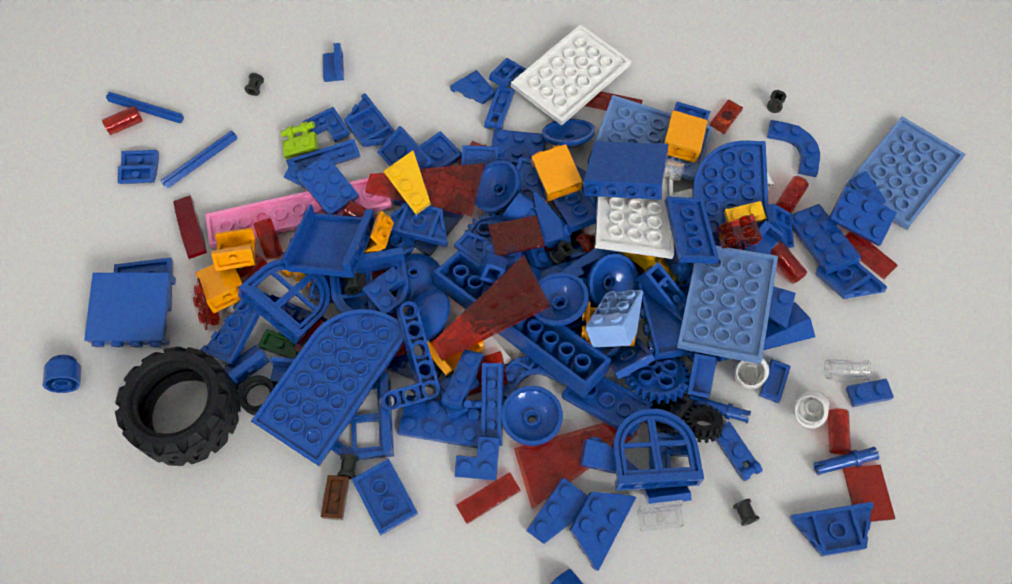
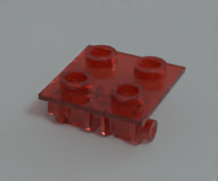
[716,214,763,250]
[193,278,220,330]

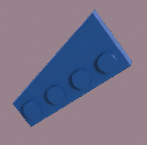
[200,292,270,366]

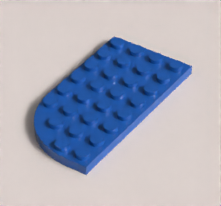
[692,140,771,255]
[251,309,412,467]

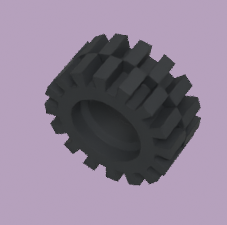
[685,404,723,443]

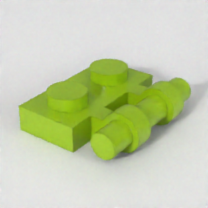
[281,121,318,159]

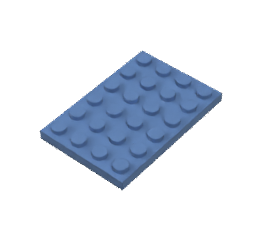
[596,95,713,182]
[844,116,966,230]
[677,245,778,364]

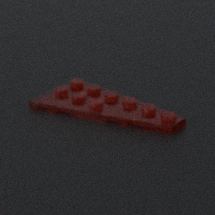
[365,163,485,216]
[433,255,551,361]
[514,423,638,509]

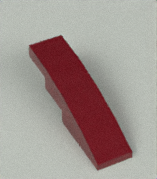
[173,195,207,259]

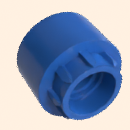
[502,192,537,229]
[42,355,81,393]

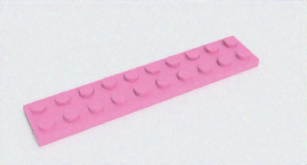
[205,174,392,248]

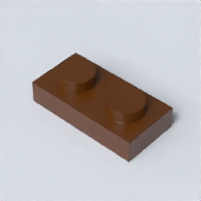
[321,475,350,520]

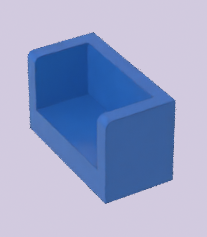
[742,221,784,254]
[687,353,718,398]

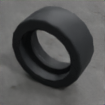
[237,375,275,415]

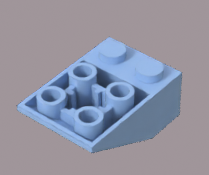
[585,290,643,347]

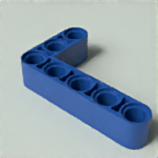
[379,301,440,411]

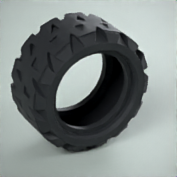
[115,347,241,466]

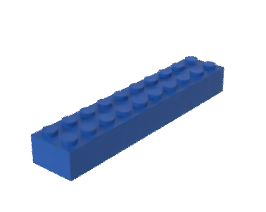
[433,249,611,398]

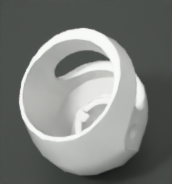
[734,358,769,389]
[794,391,830,429]

